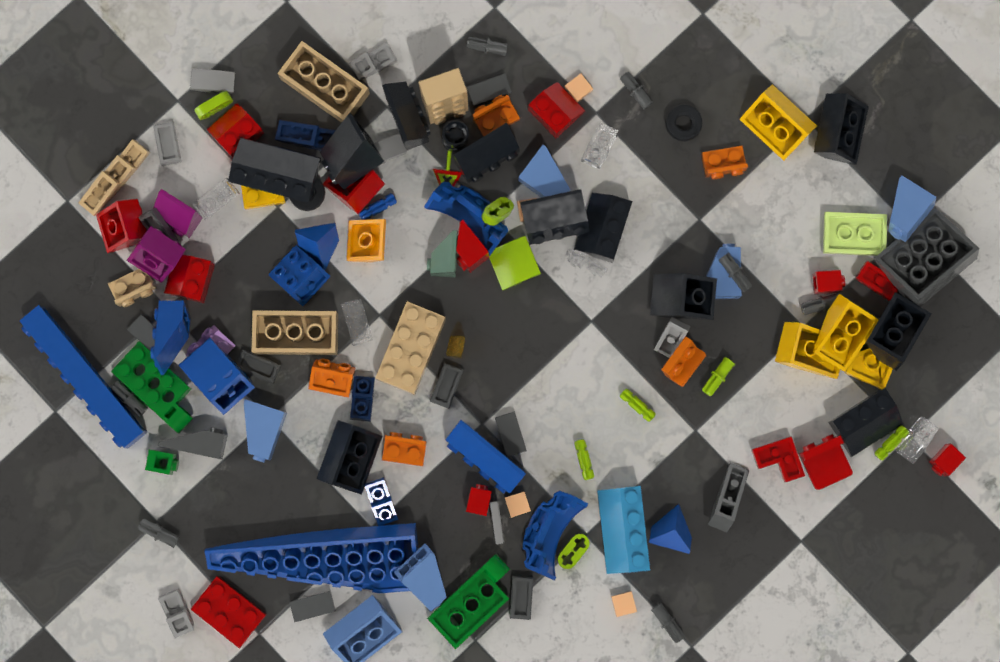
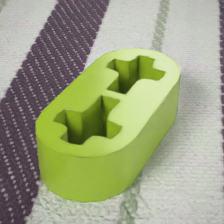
[194,91,233,120]
[481,197,514,226]
[558,534,590,569]

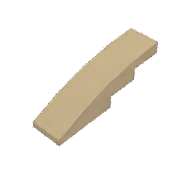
[78,139,150,216]

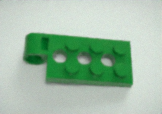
[111,341,193,434]
[427,554,510,650]

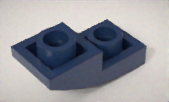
[350,376,375,422]

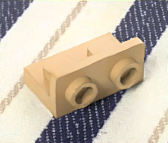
[108,269,157,307]

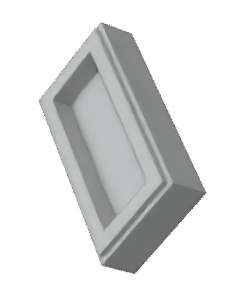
[153,122,182,166]
[490,502,504,544]

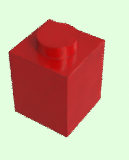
[812,270,845,295]
[929,443,966,476]
[466,484,492,516]

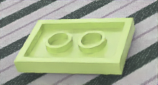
[823,212,887,256]

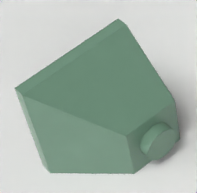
[427,230,458,277]

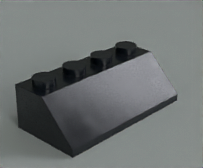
[228,137,321,202]

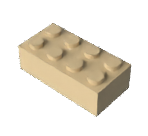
[278,41,370,123]
[419,68,469,125]
[375,302,446,395]
[252,311,338,355]

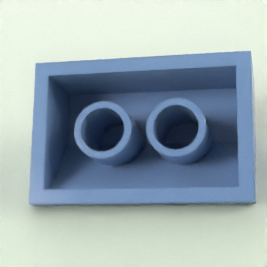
[323,595,402,662]

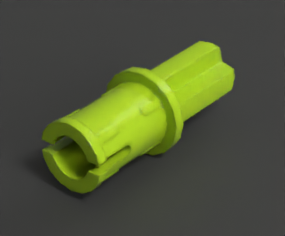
[702,357,735,396]

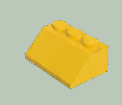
[740,84,817,161]

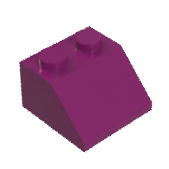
[153,189,203,238]
[126,226,186,283]

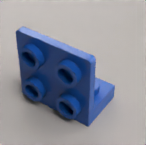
[269,246,331,306]

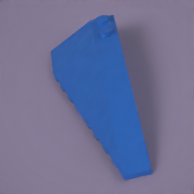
[205,523,419,593]

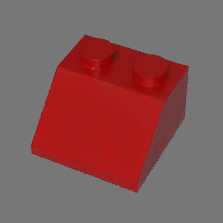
[528,82,585,139]
[207,103,264,158]
[323,170,385,214]
[96,199,147,253]
[456,220,489,273]
[164,255,215,304]

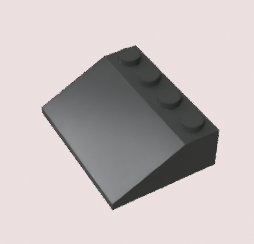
[874,208,980,307]

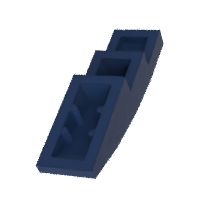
[275,120,336,151]

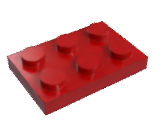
[190,576,267,649]

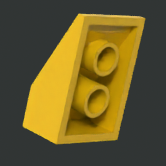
[813,294,879,372]
[775,322,840,379]

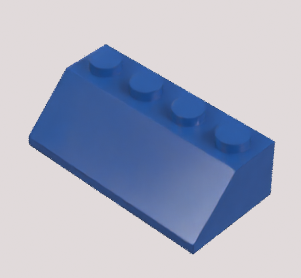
[446,420,526,494]

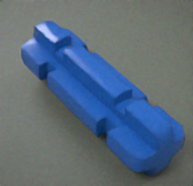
[359,193,397,220]

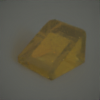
[446,336,465,359]

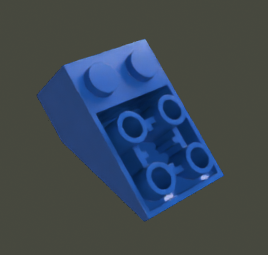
[151,301,191,375]
[179,337,255,415]

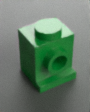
[145,450,179,475]

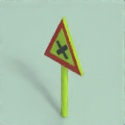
[433,150,462,187]

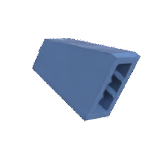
[518,145,570,198]
[888,176,936,242]
[706,244,742,299]
[244,399,287,463]
[394,543,446,611]

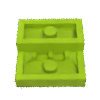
[489,236,541,291]

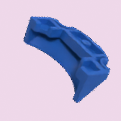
[424,182,508,256]
[523,491,588,581]

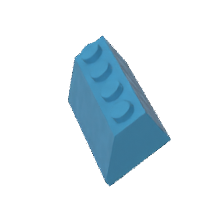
[597,486,650,574]

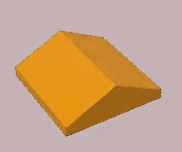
[347,219,386,262]

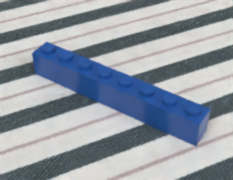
[20,305,147,449]

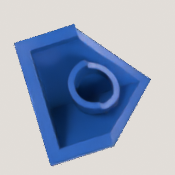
[295,223,339,270]
[649,504,692,554]

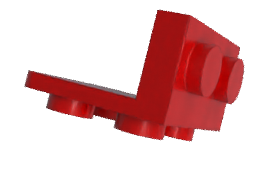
[798,434,853,490]

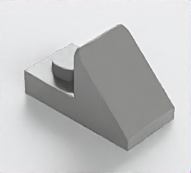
[654,317,690,358]

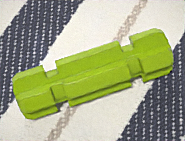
[620,388,656,422]
[874,426,909,460]
[574,439,594,480]

